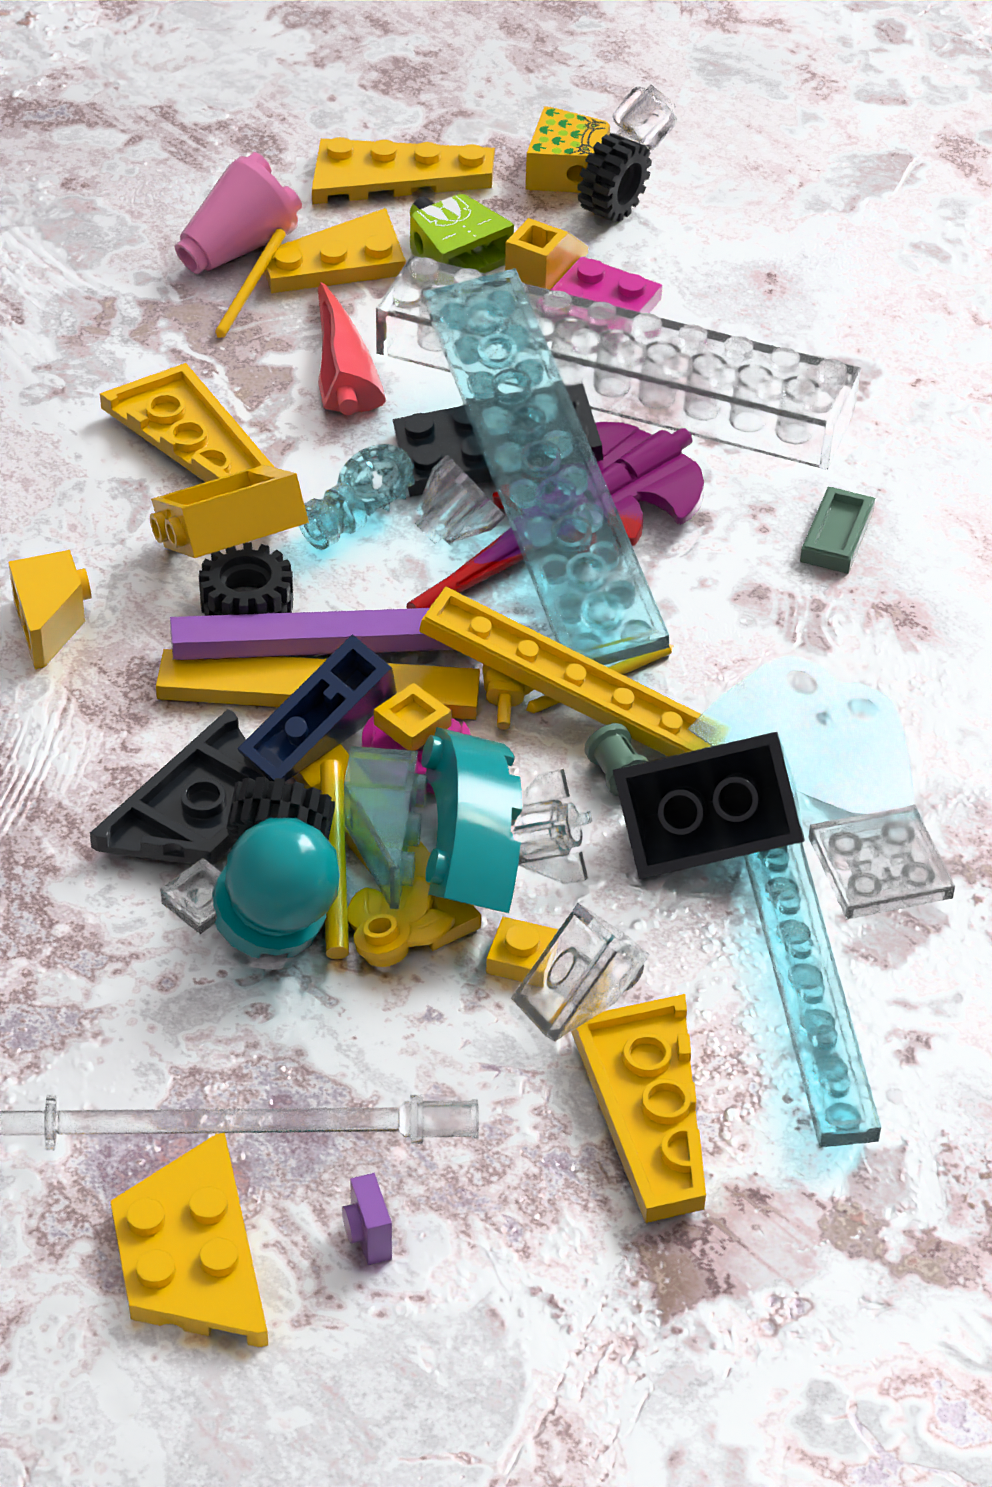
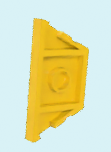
[110,1133,268,1347]

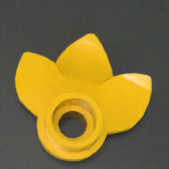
[347,876,455,967]

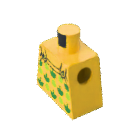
[525,106,610,193]

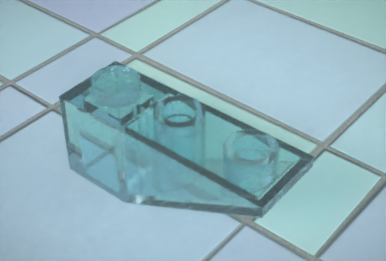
[344,746,428,909]

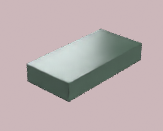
[800,486,876,574]

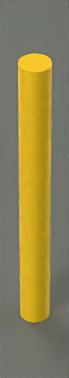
[320,759,349,959]

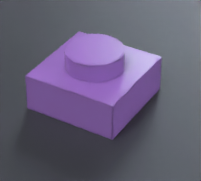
[342,1173,392,1265]

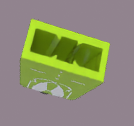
[409,194,514,291]

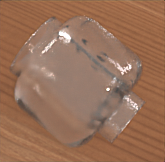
[612,84,677,150]

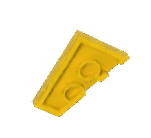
[262,208,406,293]

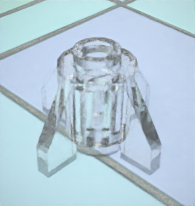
[415,455,506,545]
[511,769,593,884]

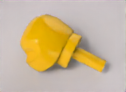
[482,664,534,730]

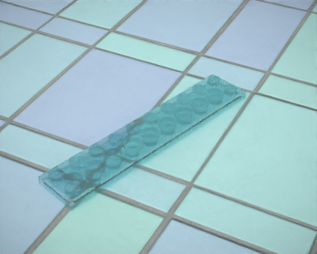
[423,268,669,665]

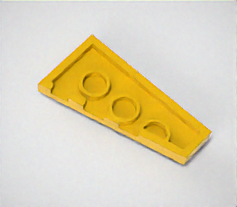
[99,363,275,482]

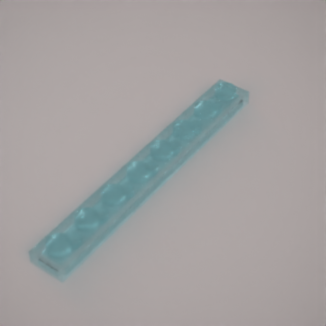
[744,842,882,1148]

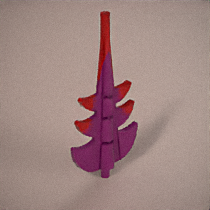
[406,421,704,609]

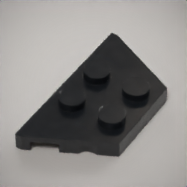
[90,709,271,867]

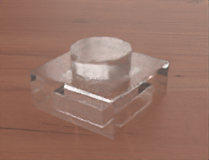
[160,858,221,934]

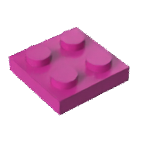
[537,256,663,349]

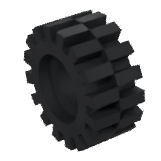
[577,133,652,222]
[199,542,294,616]
[226,777,335,840]

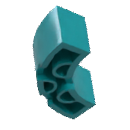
[421,727,523,913]

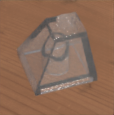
[511,903,650,1042]

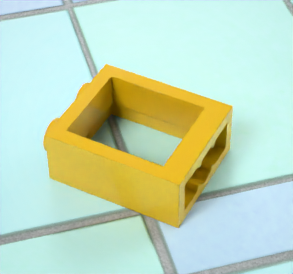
[150,465,309,558]

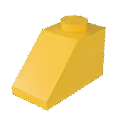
[8,550,91,669]

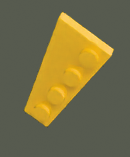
[312,137,495,204]
[571,994,706,1223]

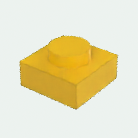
[374,682,452,753]
[486,916,558,987]

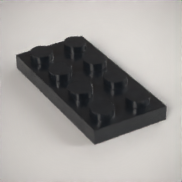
[392,383,603,497]

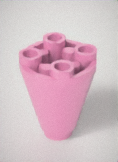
[175,152,302,274]

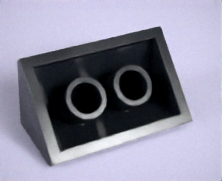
[612,731,805,880]

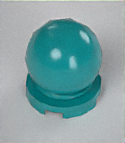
[212,818,340,958]

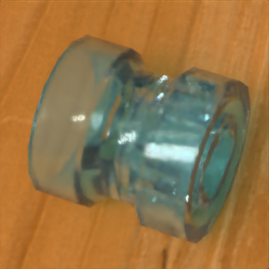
[299,483,367,550]

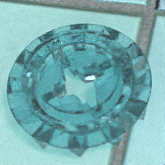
[337,444,415,517]

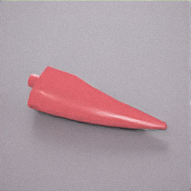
[318,282,386,415]

